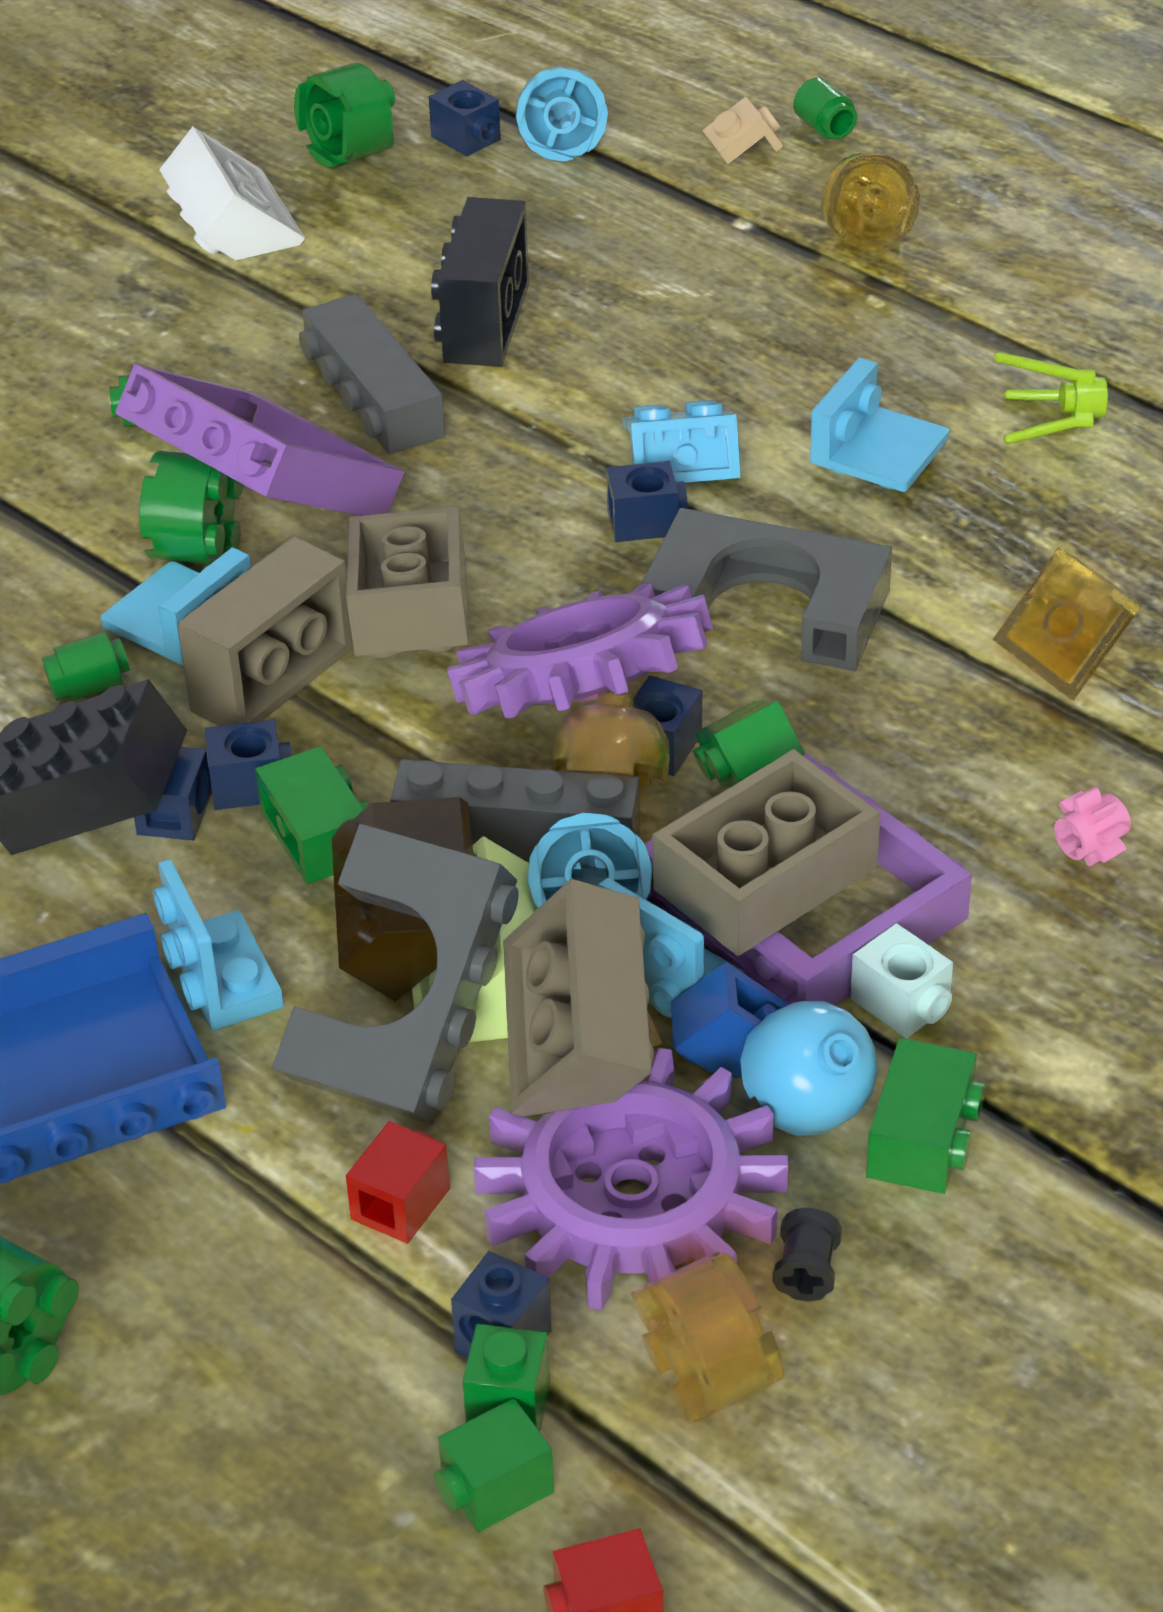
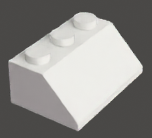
[159,127,305,260]

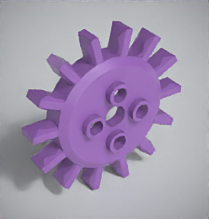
[447,583,713,718]
[474,1048,788,1310]

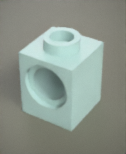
[850,923,953,1039]

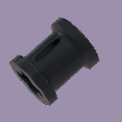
[772,1207,842,1302]

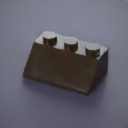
[331,797,474,1002]

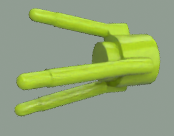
[994,352,1108,444]

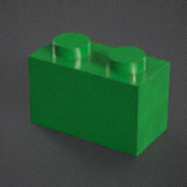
[693,700,805,787]
[255,746,369,885]
[866,1037,986,1194]

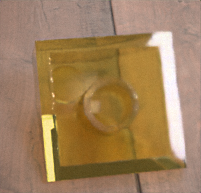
[992,547,1141,701]

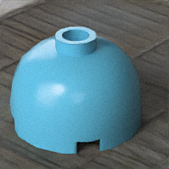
[516,66,608,161]
[528,813,652,909]
[740,1001,877,1136]

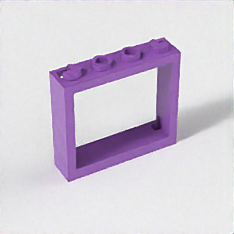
[115,363,405,516]
[645,752,972,1005]

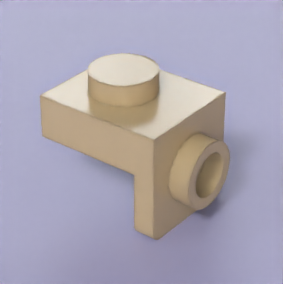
[702,96,784,164]

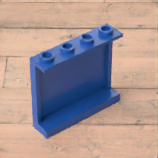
[0,913,226,1184]

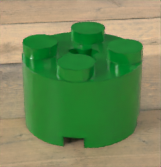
[294,63,395,167]
[139,451,243,564]
[0,1236,79,1395]

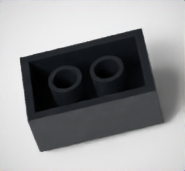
[431,197,529,367]
[0,679,187,855]

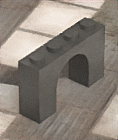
[641,508,892,671]
[272,823,519,1124]

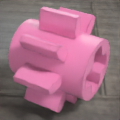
[1054,787,1131,866]

